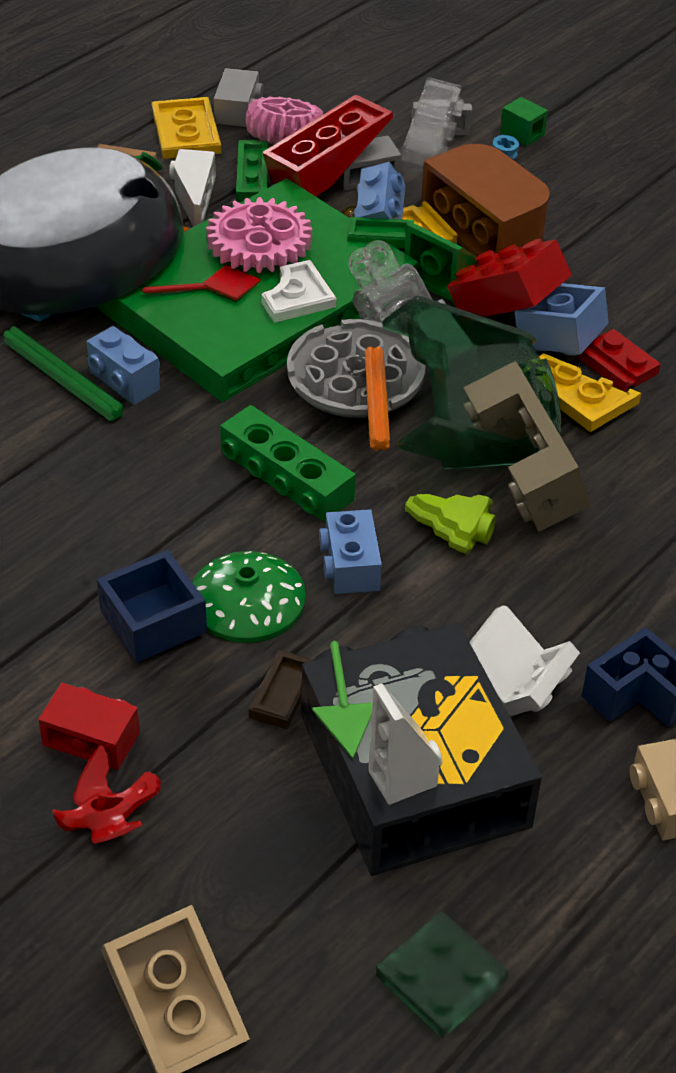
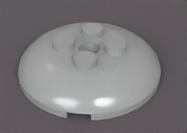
[287,319,426,418]

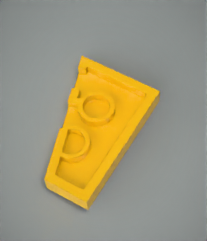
[520,354,641,432]

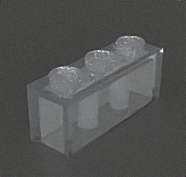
[401,77,465,171]

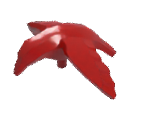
[52,745,161,844]

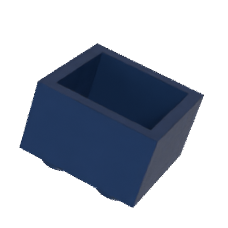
[97,550,207,663]

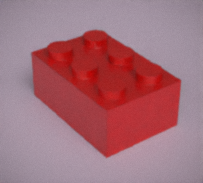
[447,239,572,321]

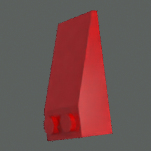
[262,95,394,197]

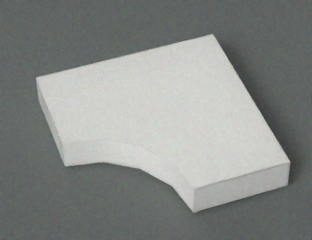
[261,260,337,323]

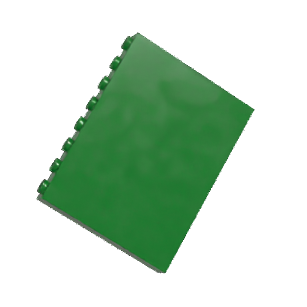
[95,178,418,403]

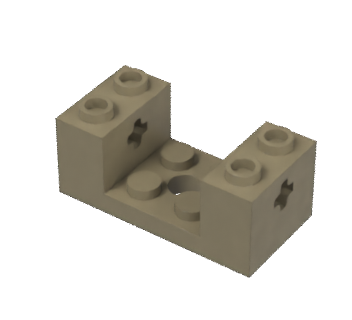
[463,361,592,533]

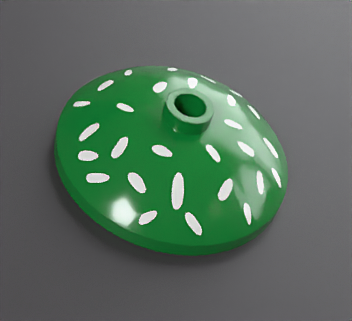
[192,551,306,643]

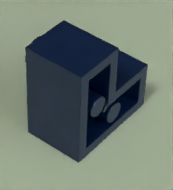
[581,627,676,728]

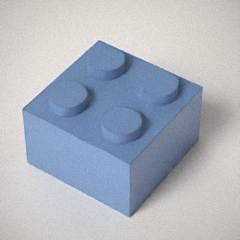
[515,283,609,356]

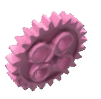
[206,197,312,273]

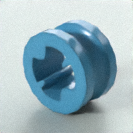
[492,135,519,160]

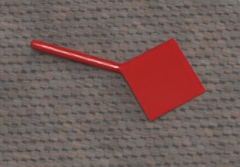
[142,265,261,301]

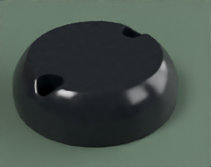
[0,148,184,315]

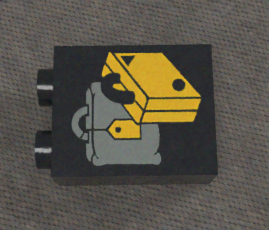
[301,622,542,876]

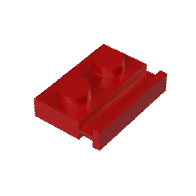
[577,329,661,392]

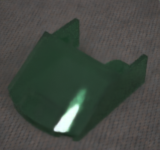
[382,295,561,469]

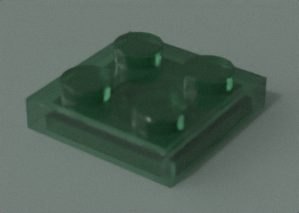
[376,911,509,1039]

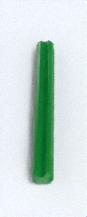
[3,327,123,422]

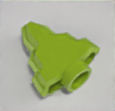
[405,494,496,555]

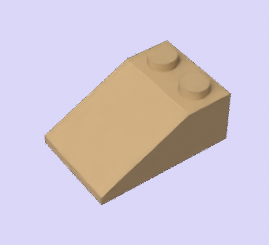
[101,905,250,1073]

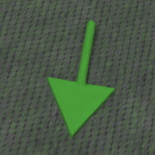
[312,641,373,759]

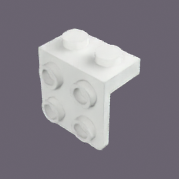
[470,606,580,716]

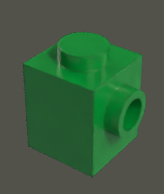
[500,97,548,146]

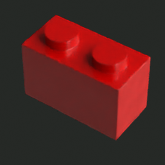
[38,683,140,770]

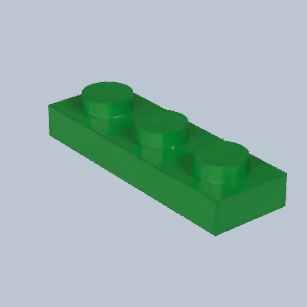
[236,140,268,202]

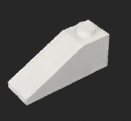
[169,149,216,227]
[369,683,442,805]

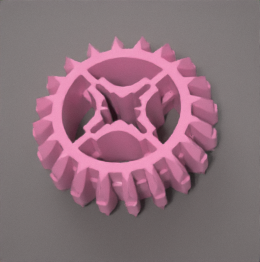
[245,96,323,144]

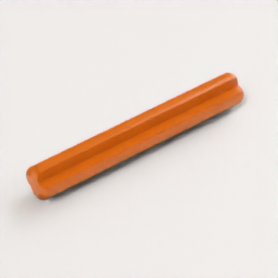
[365,346,390,451]

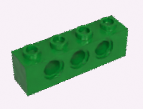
[220,405,356,523]

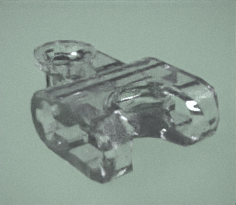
[349,240,434,331]

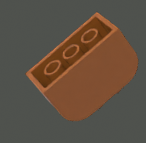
[421,144,550,257]

